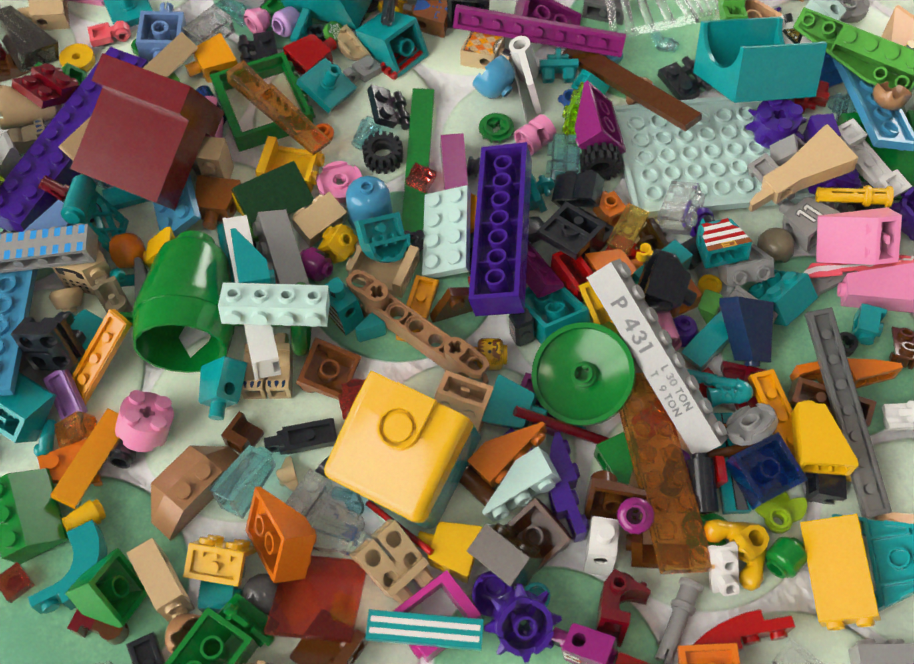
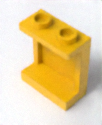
[255,136,325,193]

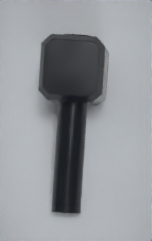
[508,308,535,347]

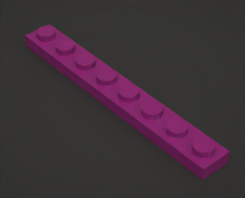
[453,4,626,57]

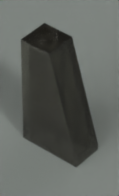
[0,5,59,72]

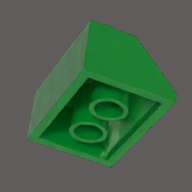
[0,468,69,564]
[165,607,259,664]

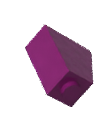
[440,133,468,190]

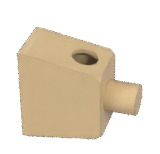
[17,0,70,30]

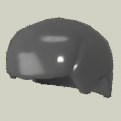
[242,574,284,616]

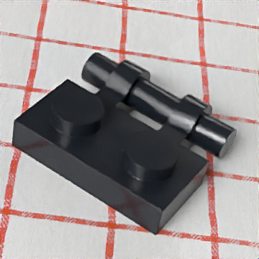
[238,31,278,65]
[657,56,712,100]
[367,84,410,130]

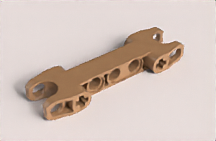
[345,270,489,385]

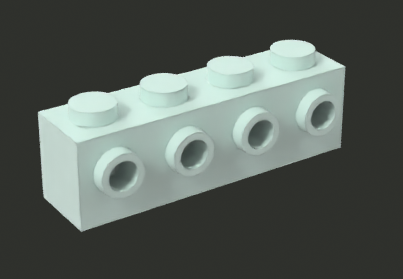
[218,283,330,327]

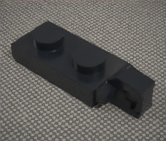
[264,418,337,455]

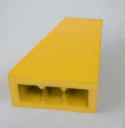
[791,400,859,476]

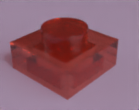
[0,562,35,603]

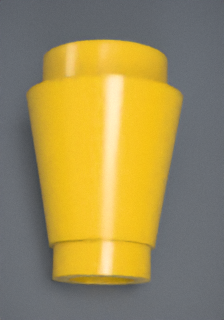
[61,499,106,532]

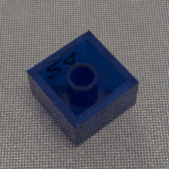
[725,432,808,510]

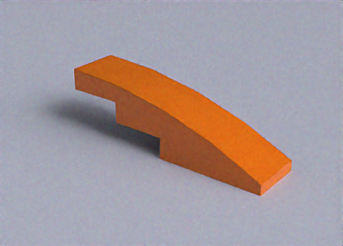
[789,358,903,388]

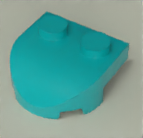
[354,212,410,263]

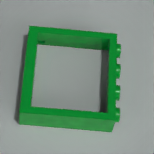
[210,52,316,152]

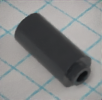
[687,453,719,514]

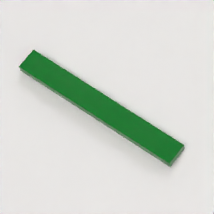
[402,88,434,232]

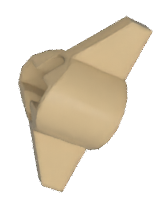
[276,456,300,493]

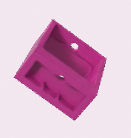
[393,570,481,663]

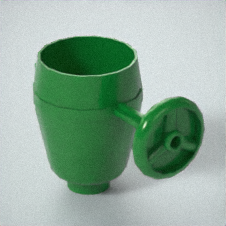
[119,231,312,373]

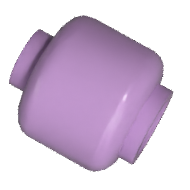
[271,6,300,38]

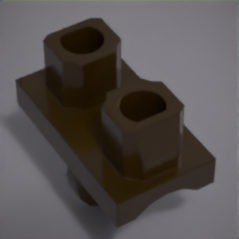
[636,218,672,251]

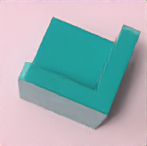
[571,69,610,95]

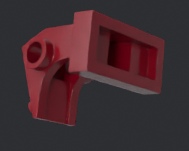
[595,569,651,647]

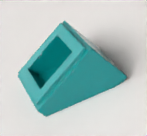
[355,313,387,342]

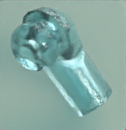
[650,29,679,52]
[331,486,364,516]

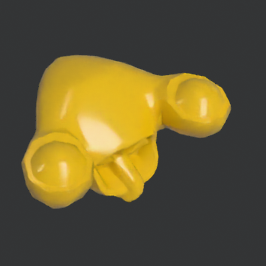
[702,519,769,591]

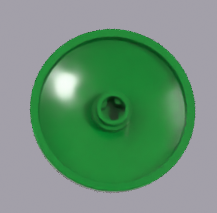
[531,322,636,426]

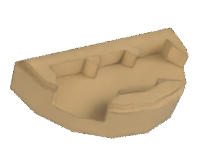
[337,24,371,61]

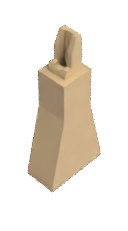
[748,124,858,212]

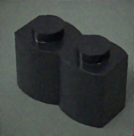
[551,170,604,208]

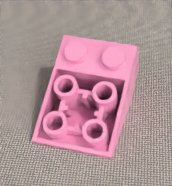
[816,207,902,265]

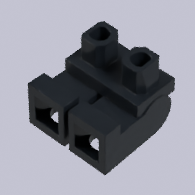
[11,312,87,371]

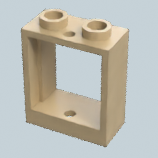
[127,538,195,622]

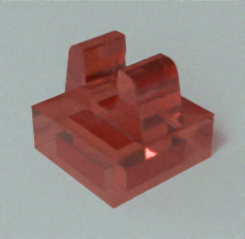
[405,163,437,193]

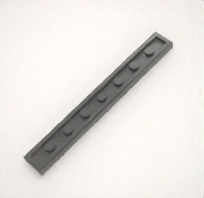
[804,307,892,518]

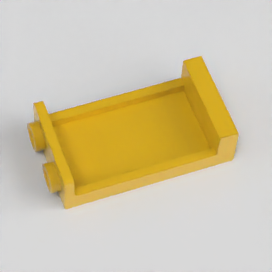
[800,514,881,631]

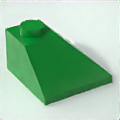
[65,548,148,628]

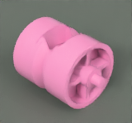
[514,114,557,156]

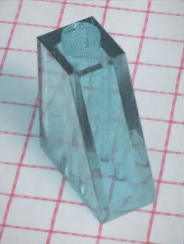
[209,445,276,519]

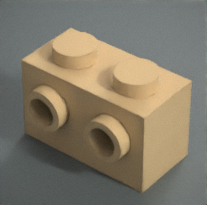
[292,191,347,247]

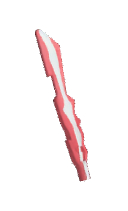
[804,255,914,278]

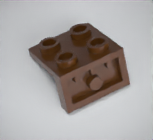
[290,611,368,664]

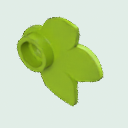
[752,482,807,534]

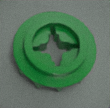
[479,113,514,143]

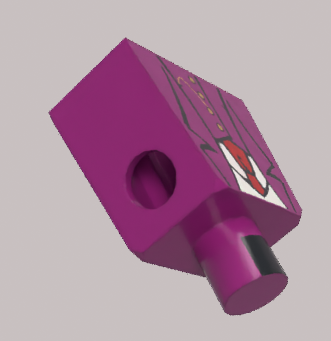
[551,623,618,664]

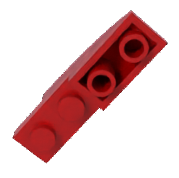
[693,609,795,653]

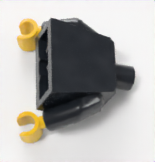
[636,243,697,314]

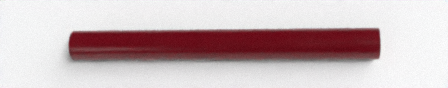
[513,406,609,444]

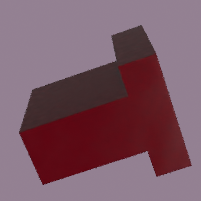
[70,53,224,211]

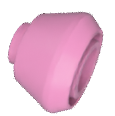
[243,7,271,34]

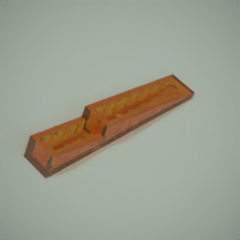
[226,60,331,156]

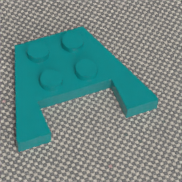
[832,514,914,612]

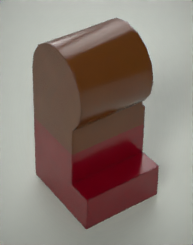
[67,609,129,645]

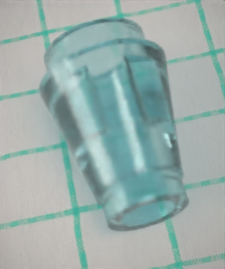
[351,116,381,150]

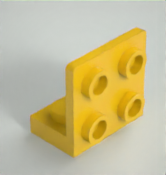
[183,535,257,587]

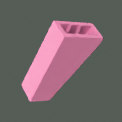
[837,263,914,313]

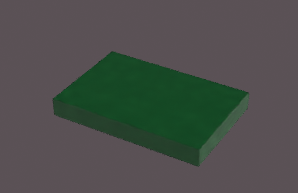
[231,161,314,231]

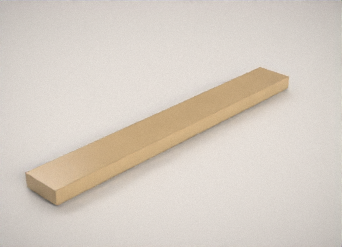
[58,32,198,161]

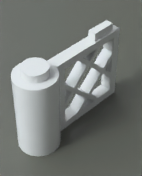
[509,36,542,114]

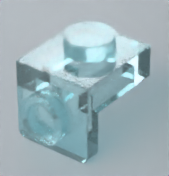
[213,0,247,27]

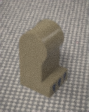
[7,118,47,154]

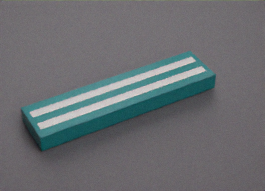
[365,609,484,651]

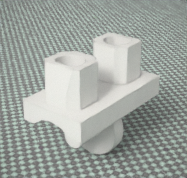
[882,400,914,432]
[707,541,739,596]

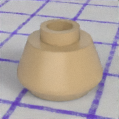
[49,287,84,312]

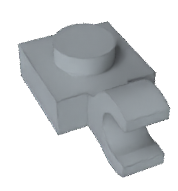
[343,55,382,83]

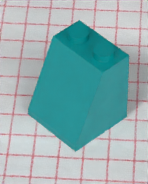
[355,12,429,77]

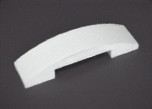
[838,118,912,198]

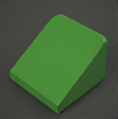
[698,289,723,325]

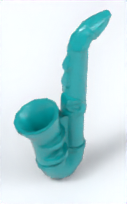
[687,369,753,408]

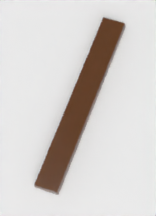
[562,48,702,132]

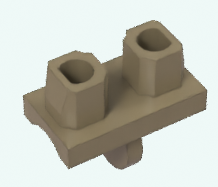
[92,274,133,313]

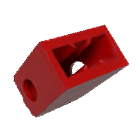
[283,34,337,76]

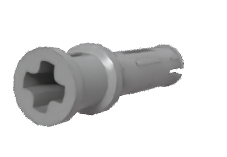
[654,577,704,664]

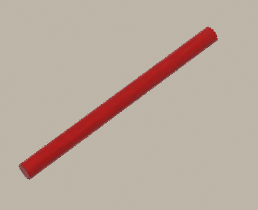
[365,500,434,556]

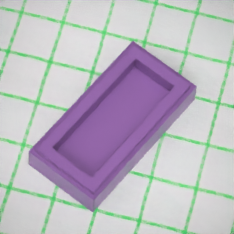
[43,369,88,424]

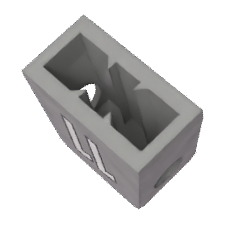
[779,197,841,252]

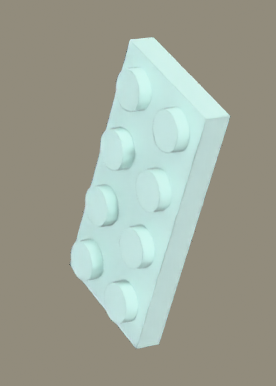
[422,185,471,278]

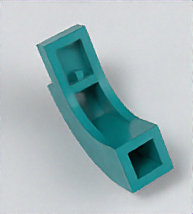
[27,520,107,614]

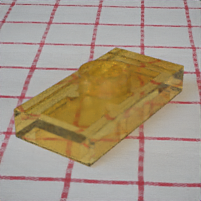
[607,203,650,255]

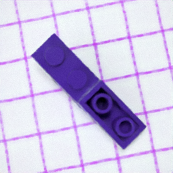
[548,431,589,543]

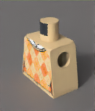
[460,31,512,70]

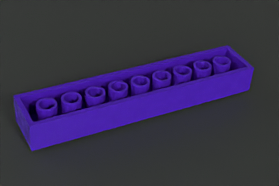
[0,47,148,232]

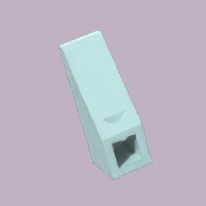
[482,446,561,521]

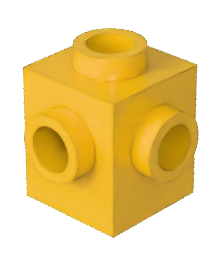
[317,224,358,264]

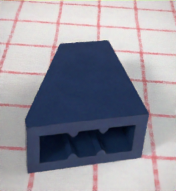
[719,297,774,367]

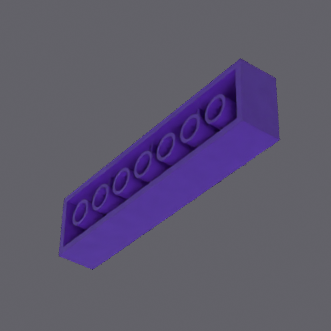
[469,142,532,316]

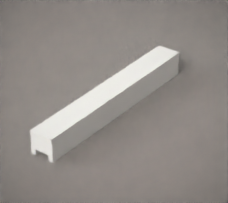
[222,215,281,381]

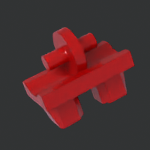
[793,81,830,114]

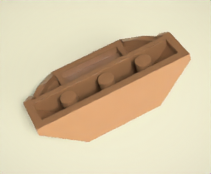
[151,445,248,541]

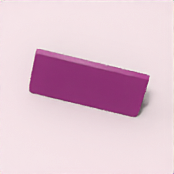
[526,241,564,298]

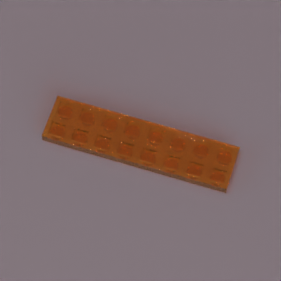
[619,373,715,574]

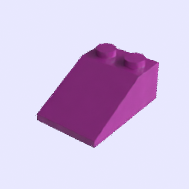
[514,0,582,45]
[575,80,626,155]

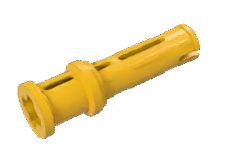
[815,185,894,207]

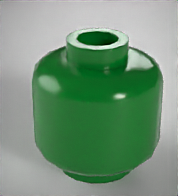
[765,537,808,579]

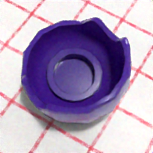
[472,571,514,617]

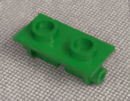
[218,592,280,647]

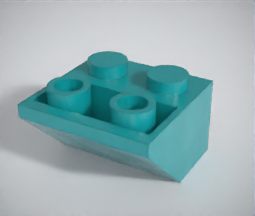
[748,270,818,326]
[0,372,57,443]

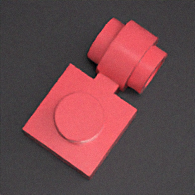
[88,21,131,47]

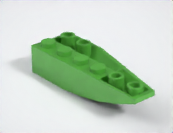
[793,7,914,93]

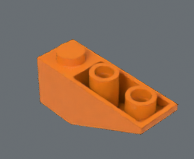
[467,422,547,488]

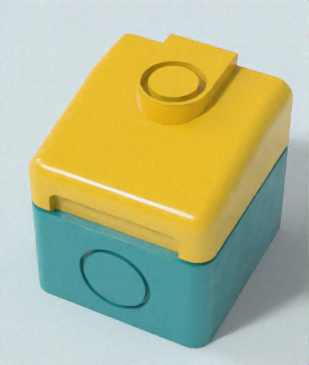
[324,371,481,529]

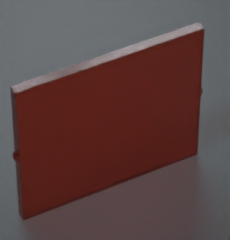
[264,555,367,643]

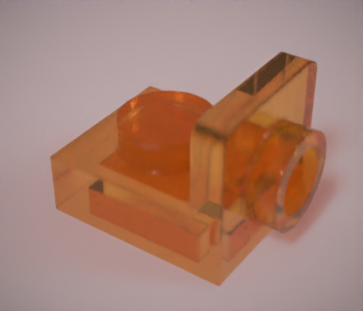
[54,411,98,448]

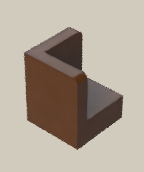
[221,411,264,457]

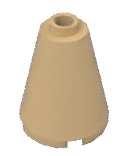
[0,85,62,130]

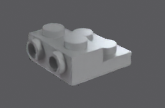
[716,244,774,287]

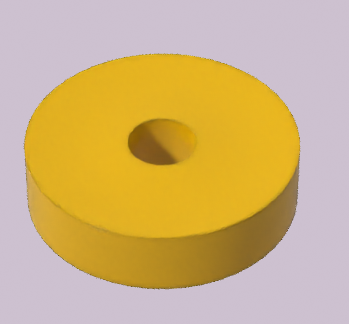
[59,43,96,72]

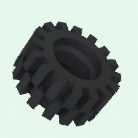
[362,131,404,174]
[579,142,622,181]

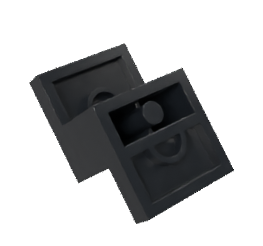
[537,201,617,260]

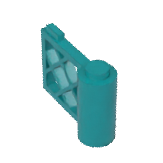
[61,175,129,252]

